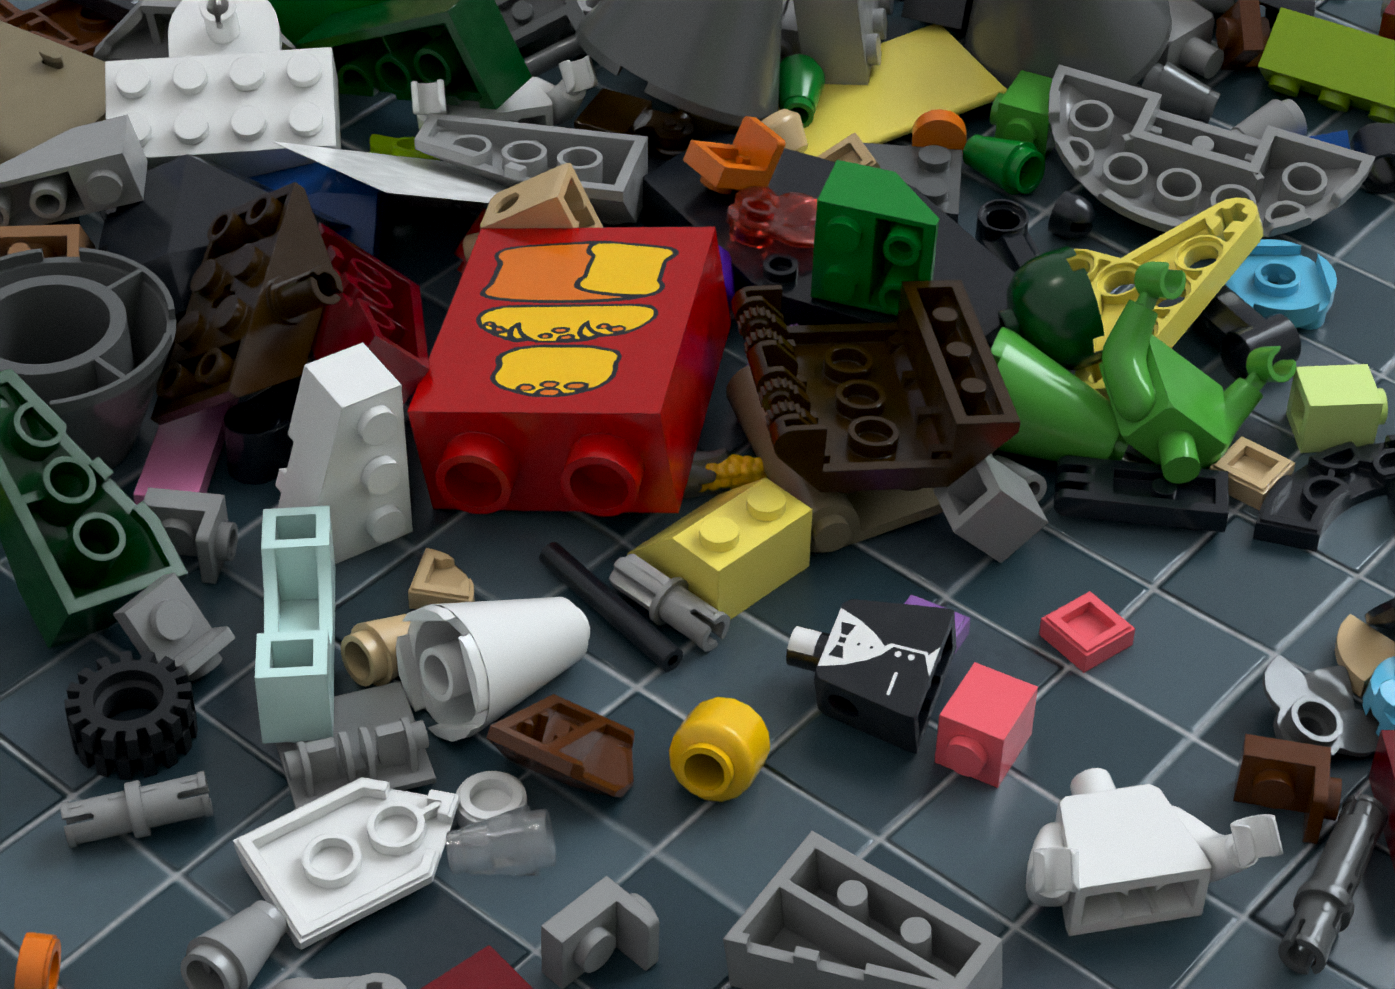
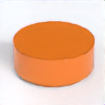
[912,109,966,154]
[14,932,61,989]

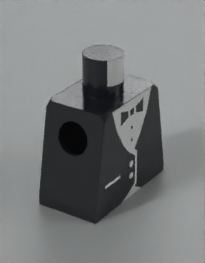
[786,599,957,754]

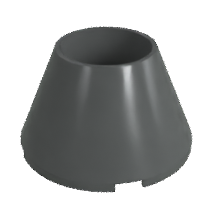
[576,0,783,127]
[964,0,1172,90]
[0,247,176,470]

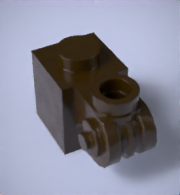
[574,88,696,160]

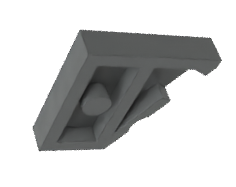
[863,143,962,224]

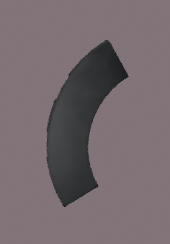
[1253,434,1395,552]

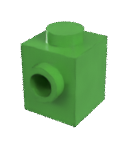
[990,70,1055,160]

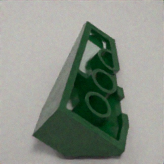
[0,368,188,649]

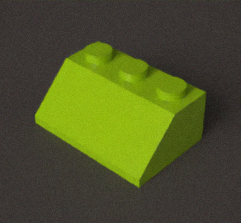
[1258,7,1395,123]

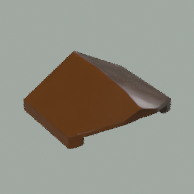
[487,694,634,797]

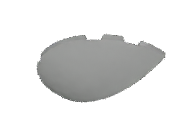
[1048,64,1375,237]

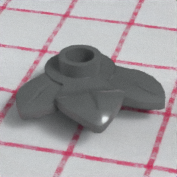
[1262,655,1379,758]

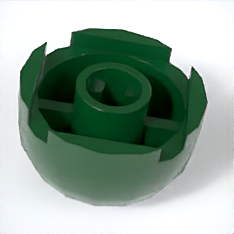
[998,246,1104,371]

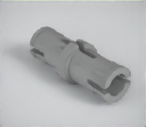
[60,771,214,848]

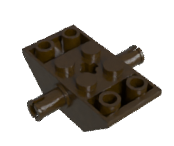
[151,182,343,425]

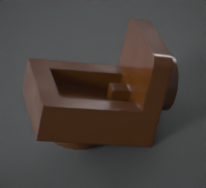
[1216,0,1270,70]

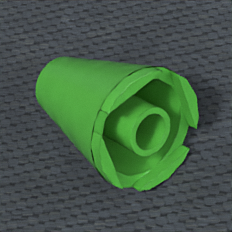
[991,327,1128,462]

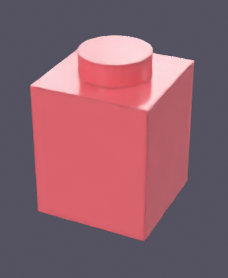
[934,662,1038,788]

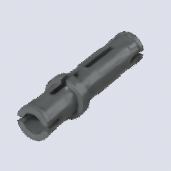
[1278,794,1389,975]

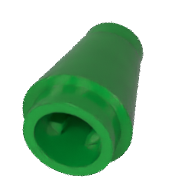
[779,54,825,128]
[963,134,1045,195]

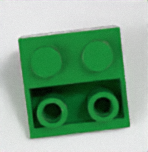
[810,160,939,316]

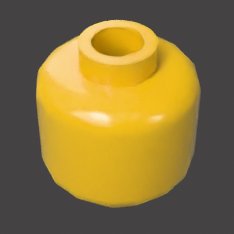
[669,697,770,802]

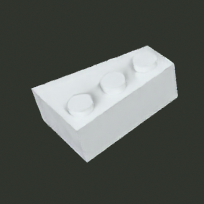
[275,342,413,564]

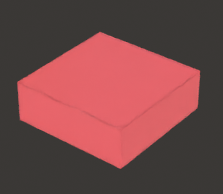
[1039,591,1135,673]

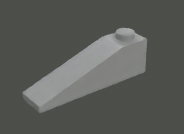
[414,113,648,224]

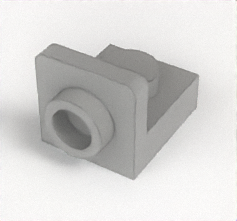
[143,487,238,584]
[113,573,235,681]
[541,875,660,989]

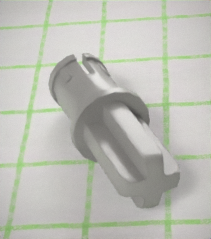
[609,554,731,652]

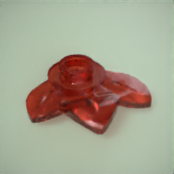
[726,186,817,248]

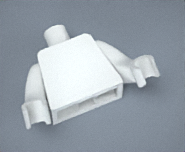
[411,55,598,130]
[1026,768,1283,936]

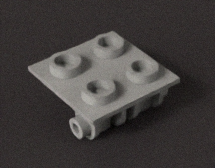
[275,681,436,809]

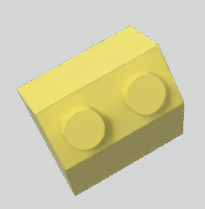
[627,477,812,620]

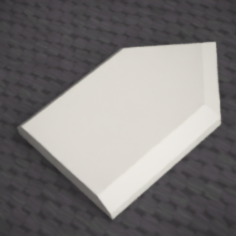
[233,777,460,950]

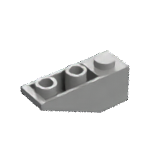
[0,114,148,226]

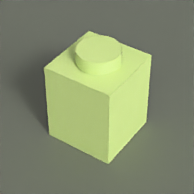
[1286,364,1388,453]

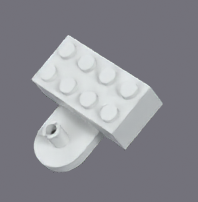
[105,0,341,178]

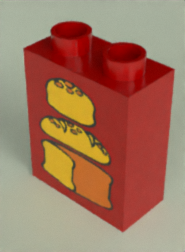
[407,227,731,516]

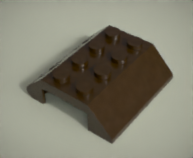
[731,280,1021,494]

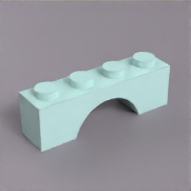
[255,505,336,744]

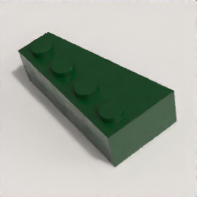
[294,0,532,110]

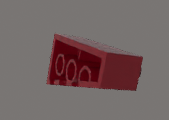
[311,222,429,405]

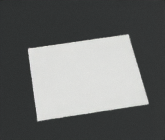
[272,141,507,203]

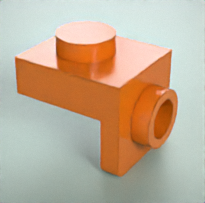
[683,116,786,194]

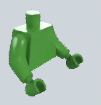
[1099,261,1297,484]

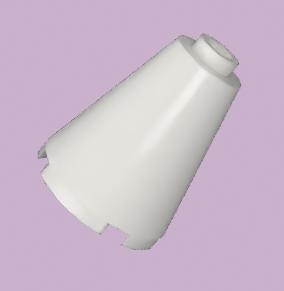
[396,597,590,742]

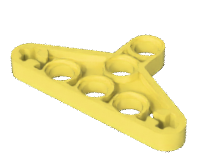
[1066,197,1263,400]

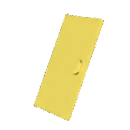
[762,24,1007,157]

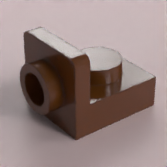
[1233,734,1342,844]

